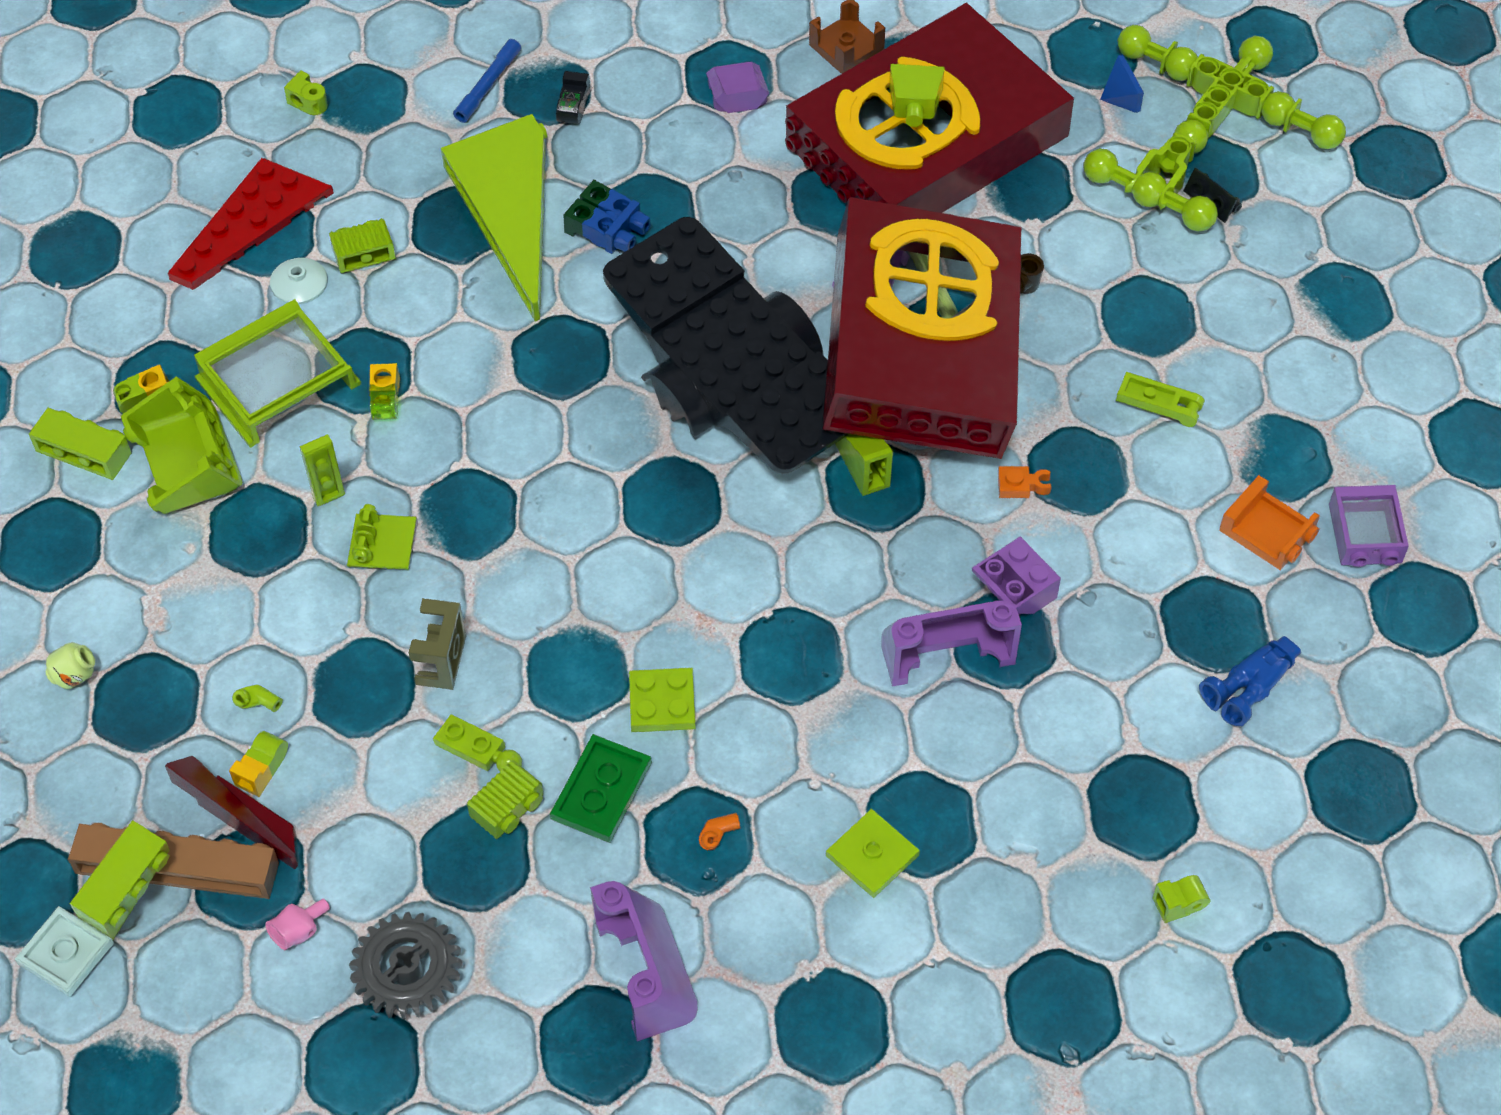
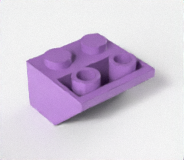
[972,536,1061,614]

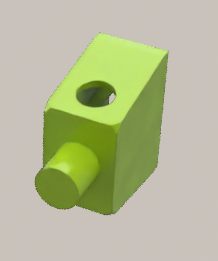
[889,64,944,127]

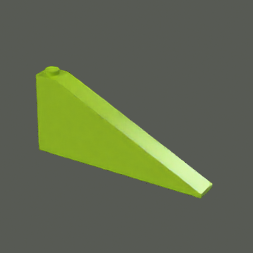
[441,114,547,322]

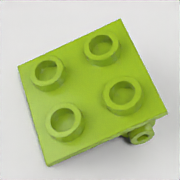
[347,504,417,570]

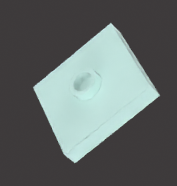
[15,906,114,997]

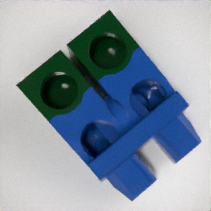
[563,179,650,254]

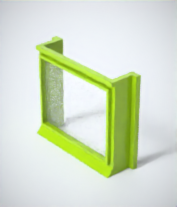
[194,299,361,448]

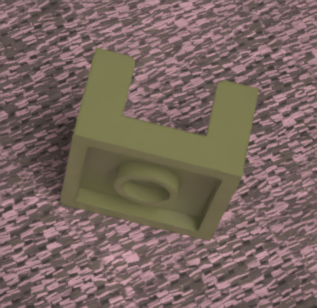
[408,598,466,690]

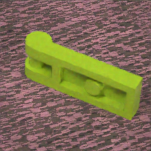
[1116,372,1205,427]

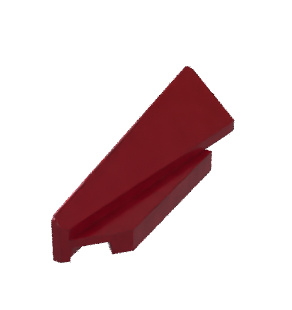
[165,756,298,870]

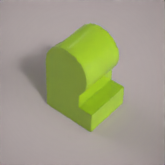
[284,70,328,115]
[1152,875,1211,923]

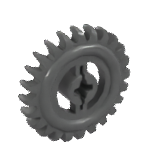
[349,912,463,1020]

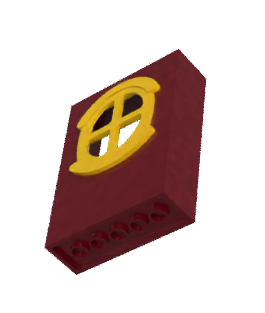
[785,2,1074,213]
[823,197,1022,459]

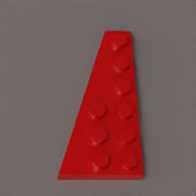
[168,158,334,290]

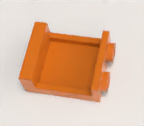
[1219,475,1320,571]

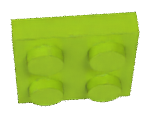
[629,668,696,733]

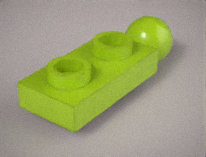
[433,714,522,771]

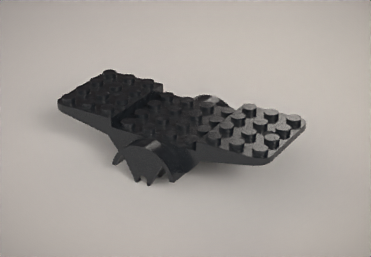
[603,217,848,474]

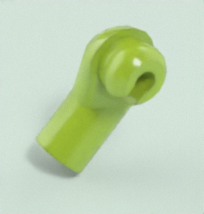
[232,684,283,712]

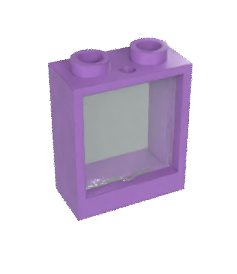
[1329,485,1409,567]

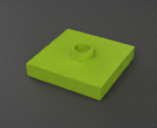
[826,809,920,898]

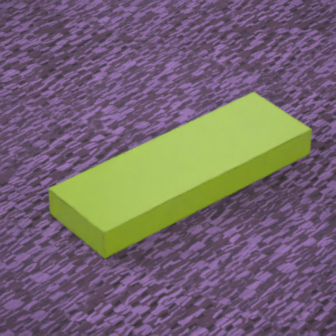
[299,434,345,506]

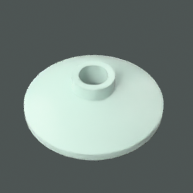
[270,258,328,304]

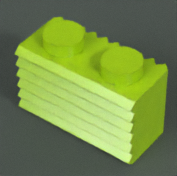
[329,218,396,273]
[467,760,543,839]

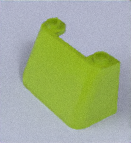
[121,376,243,514]

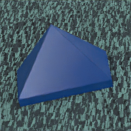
[1100,54,1144,113]

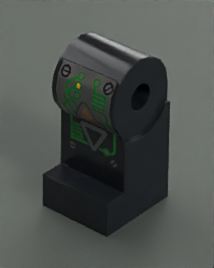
[556,71,590,124]

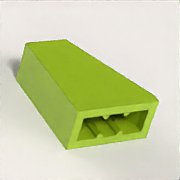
[835,434,893,496]

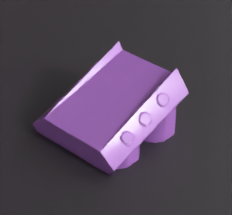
[706,62,769,113]

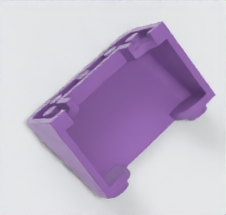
[881,601,1022,687]
[590,881,698,1041]

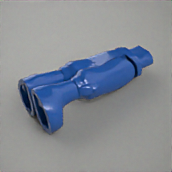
[1199,636,1301,726]

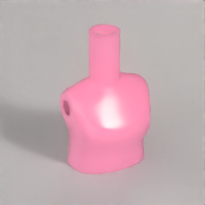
[266,899,330,950]

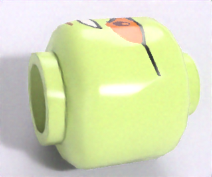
[45,642,95,689]

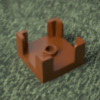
[809,0,886,74]

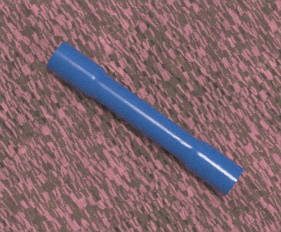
[453,39,521,123]

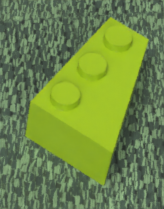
[70,820,170,941]

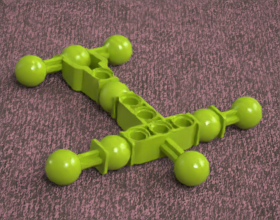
[1083,25,1346,231]

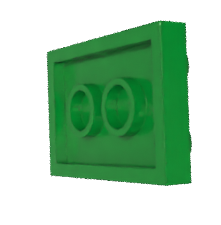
[550,734,652,843]

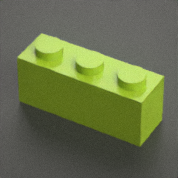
[29,407,132,480]

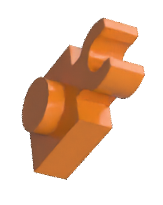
[998,466,1051,498]

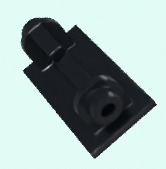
[1183,168,1242,223]

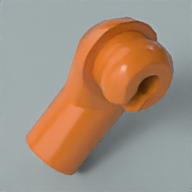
[699,813,740,850]

